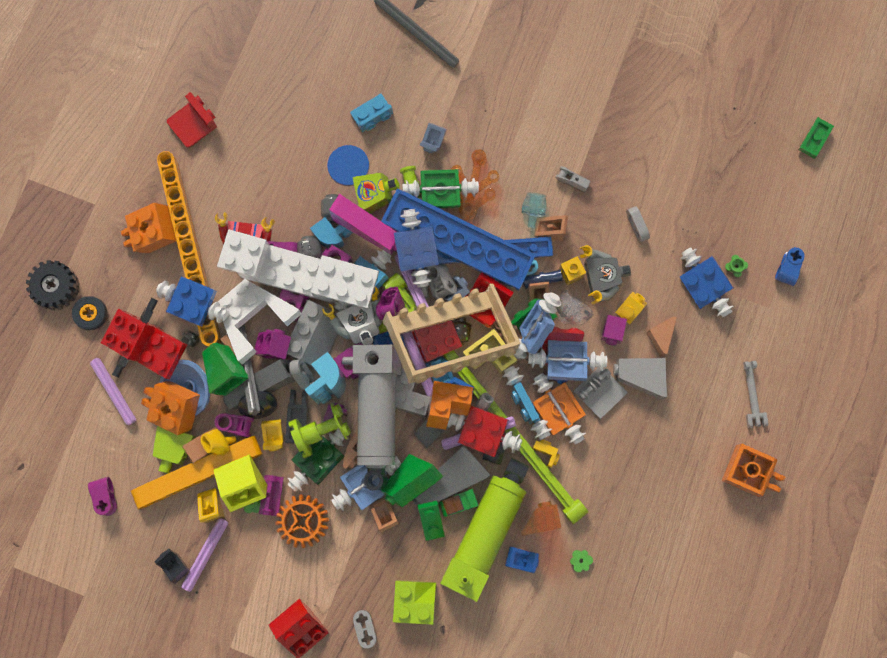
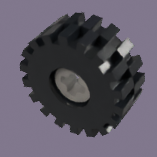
[26,260,79,310]

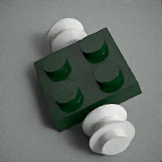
[287,428,349,492]

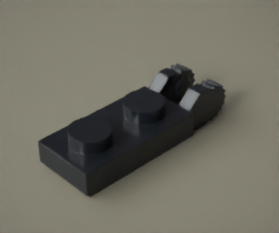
[285,389,308,444]

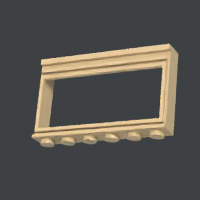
[383,283,521,384]

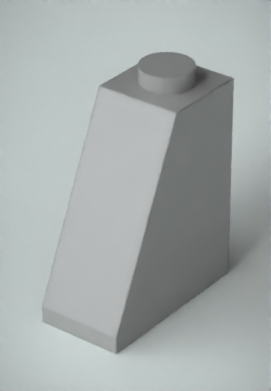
[613,358,667,399]

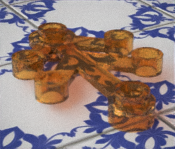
[451,149,499,219]

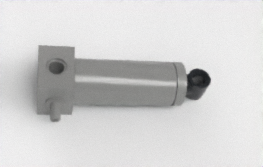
[342,345,401,491]

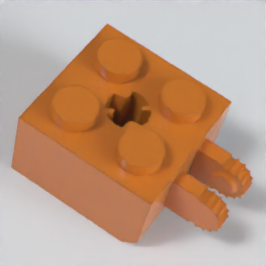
[120,203,176,253]
[141,381,200,435]
[722,443,786,497]

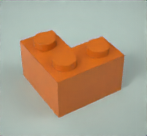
[426,381,473,430]

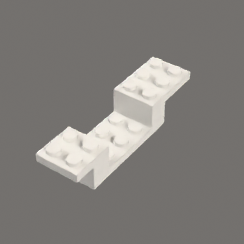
[217,230,379,309]

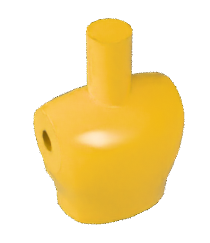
[200,429,237,455]

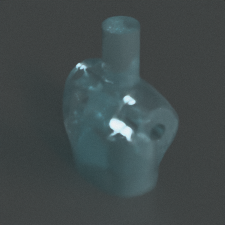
[522,192,547,229]

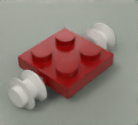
[448,406,523,457]

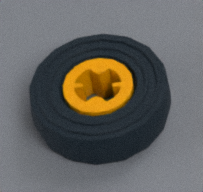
[72,296,108,330]

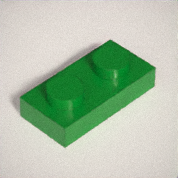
[798,117,834,159]
[418,501,445,541]

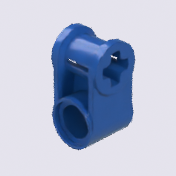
[775,247,805,286]

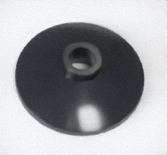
[238,391,277,419]

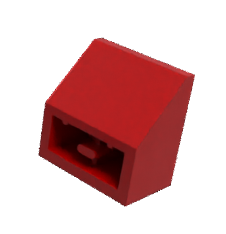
[268,598,329,658]

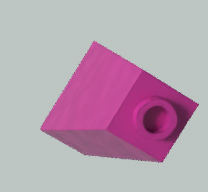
[329,194,397,255]

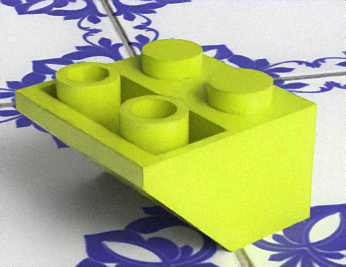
[214,454,267,512]

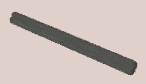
[374,0,459,68]
[238,324,260,415]

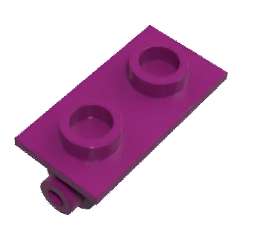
[259,475,284,516]

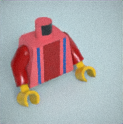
[215,212,275,245]

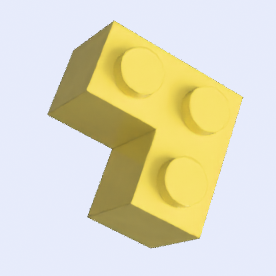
[463,329,517,374]

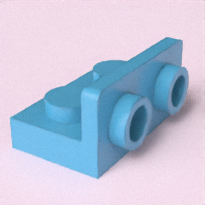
[350,93,393,132]

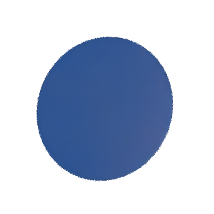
[327,145,369,185]

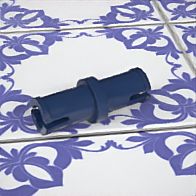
[524,270,563,289]

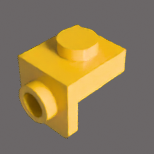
[615,292,647,324]
[261,419,284,451]
[532,439,560,468]

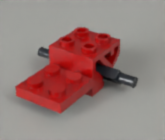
[101,297,187,380]

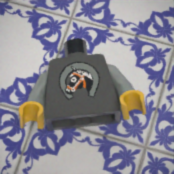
[579,245,631,305]

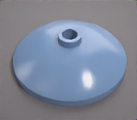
[160,360,210,416]

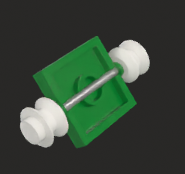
[402,169,479,208]

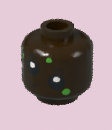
[452,317,472,345]

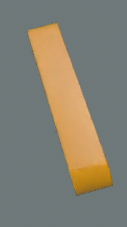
[130,436,263,510]

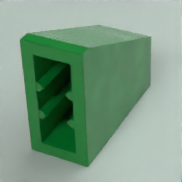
[202,343,248,396]
[380,454,443,507]

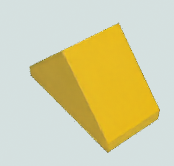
[197,488,225,523]

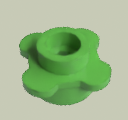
[725,255,748,277]

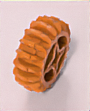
[275,494,329,548]

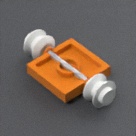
[532,373,586,445]

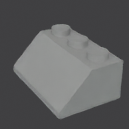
[286,300,337,368]

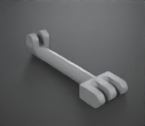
[743,361,768,428]

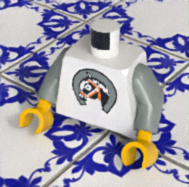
[322,286,382,345]

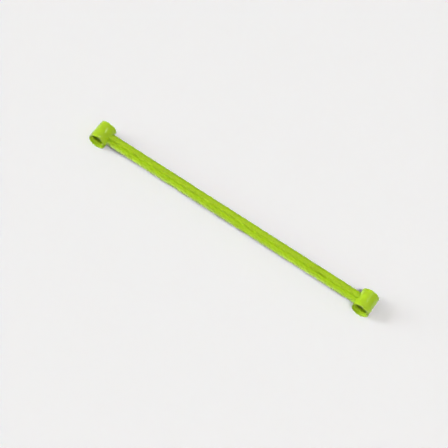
[382,273,589,525]

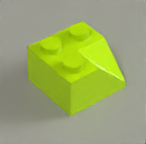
[393,580,436,625]

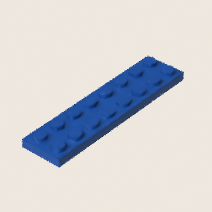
[381,188,536,291]

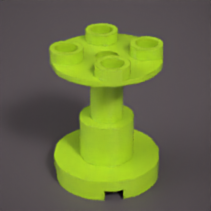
[289,403,351,458]

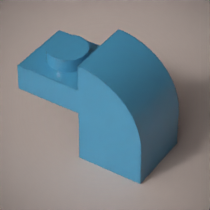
[310,217,353,248]

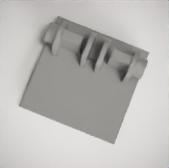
[573,367,628,419]

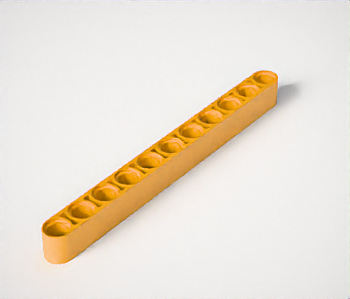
[157,151,222,347]

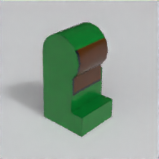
[439,489,478,517]

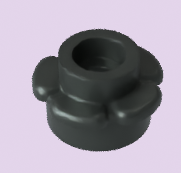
[181,331,199,347]

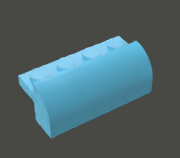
[305,352,346,405]

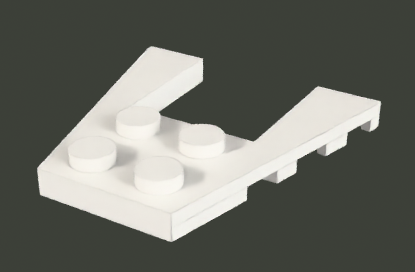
[218,279,302,364]

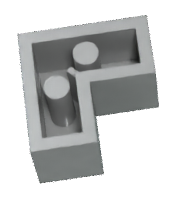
[395,368,430,418]

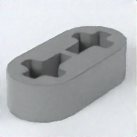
[626,206,650,242]
[289,359,314,390]
[353,610,377,649]

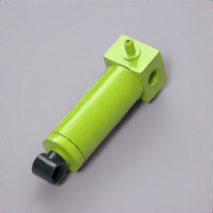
[440,458,530,602]

